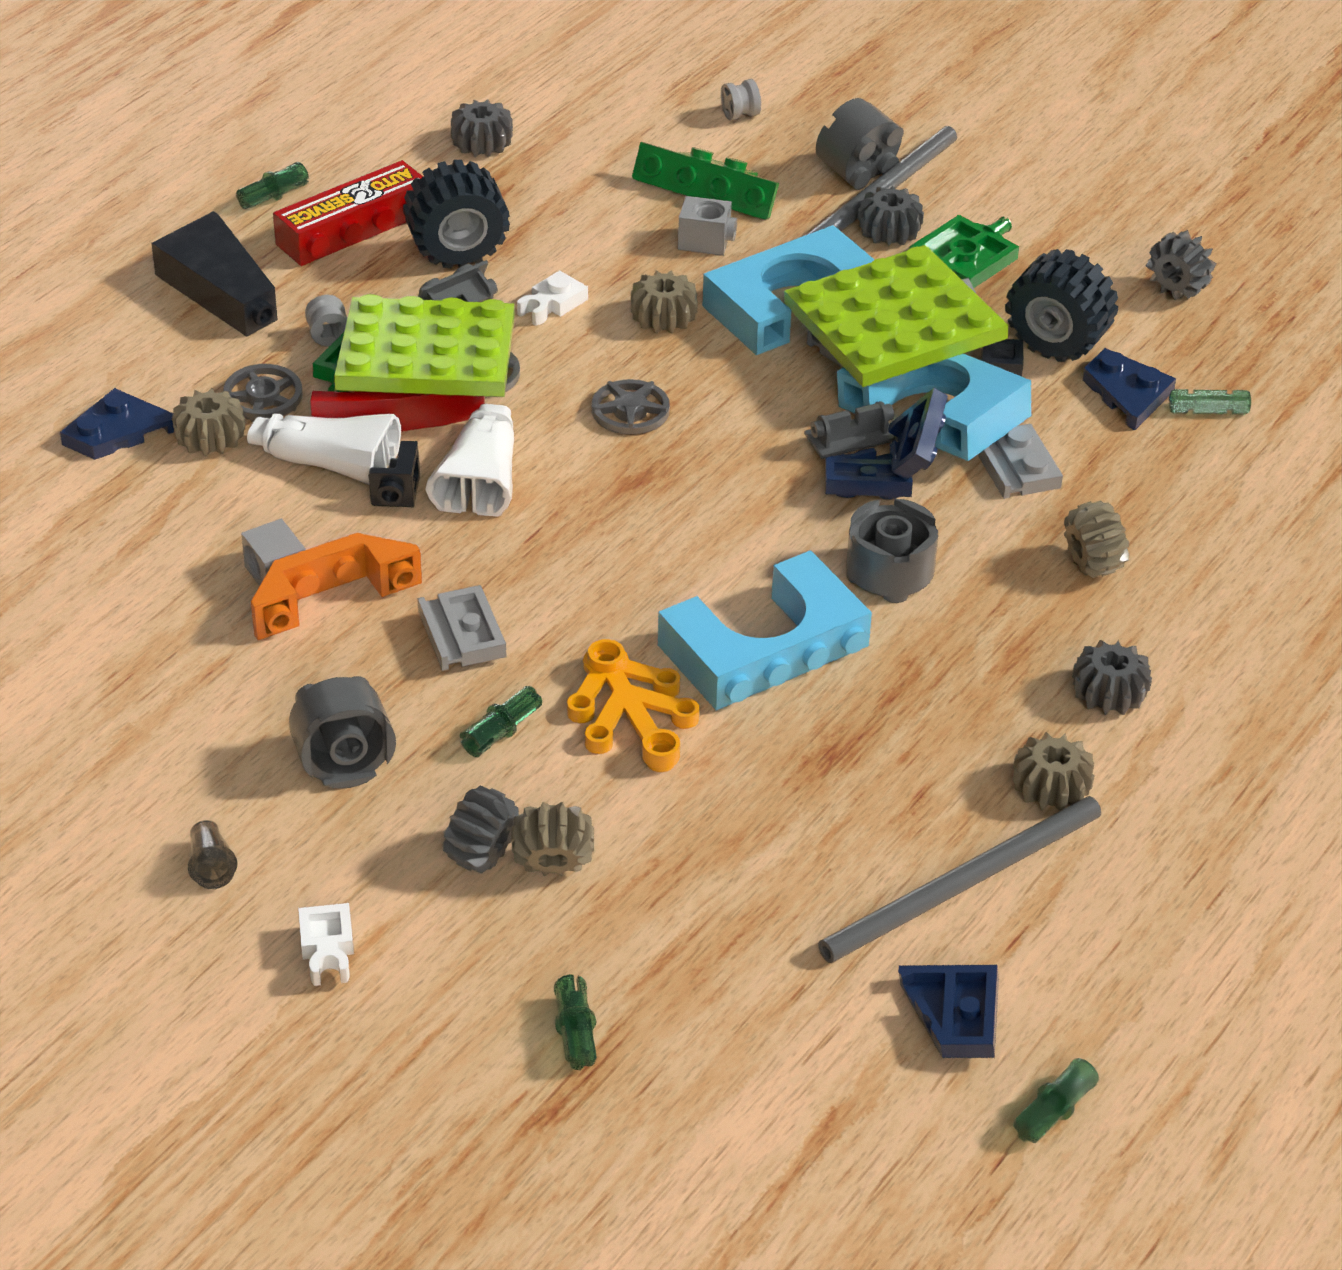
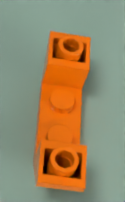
[251,533,422,640]

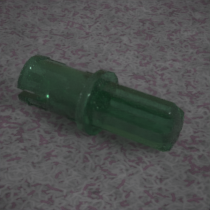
[236,162,309,209]
[459,686,543,757]
[553,974,597,1070]
[1013,1058,1099,1143]

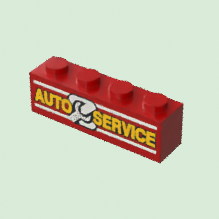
[273,160,423,266]

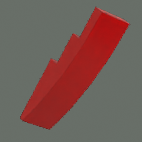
[310,390,485,432]

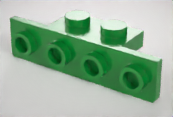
[632,142,779,219]

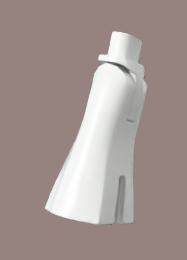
[425,404,514,517]
[247,414,401,485]

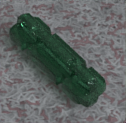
[1169,389,1252,415]

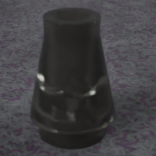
[188,820,238,889]

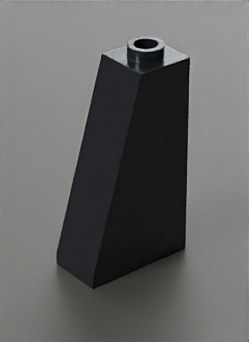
[151,211,278,337]

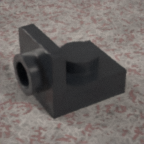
[368,441,420,508]

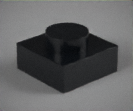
[981,339,1024,377]

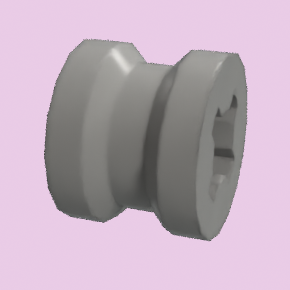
[720,79,761,121]
[305,295,348,347]

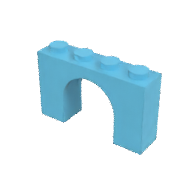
[702,225,874,355]
[837,354,1032,461]
[658,550,872,710]

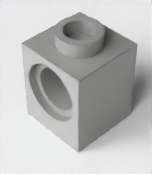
[678,196,737,256]
[241,518,305,586]

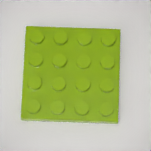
[784,245,1008,387]
[335,294,514,397]

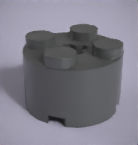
[816,98,904,190]
[846,499,938,603]
[289,676,396,789]

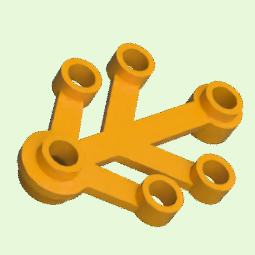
[567,639,699,772]

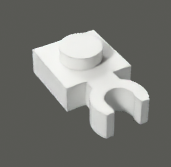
[517,270,588,326]
[298,903,354,986]

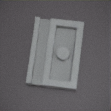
[978,424,1063,499]
[417,585,506,671]

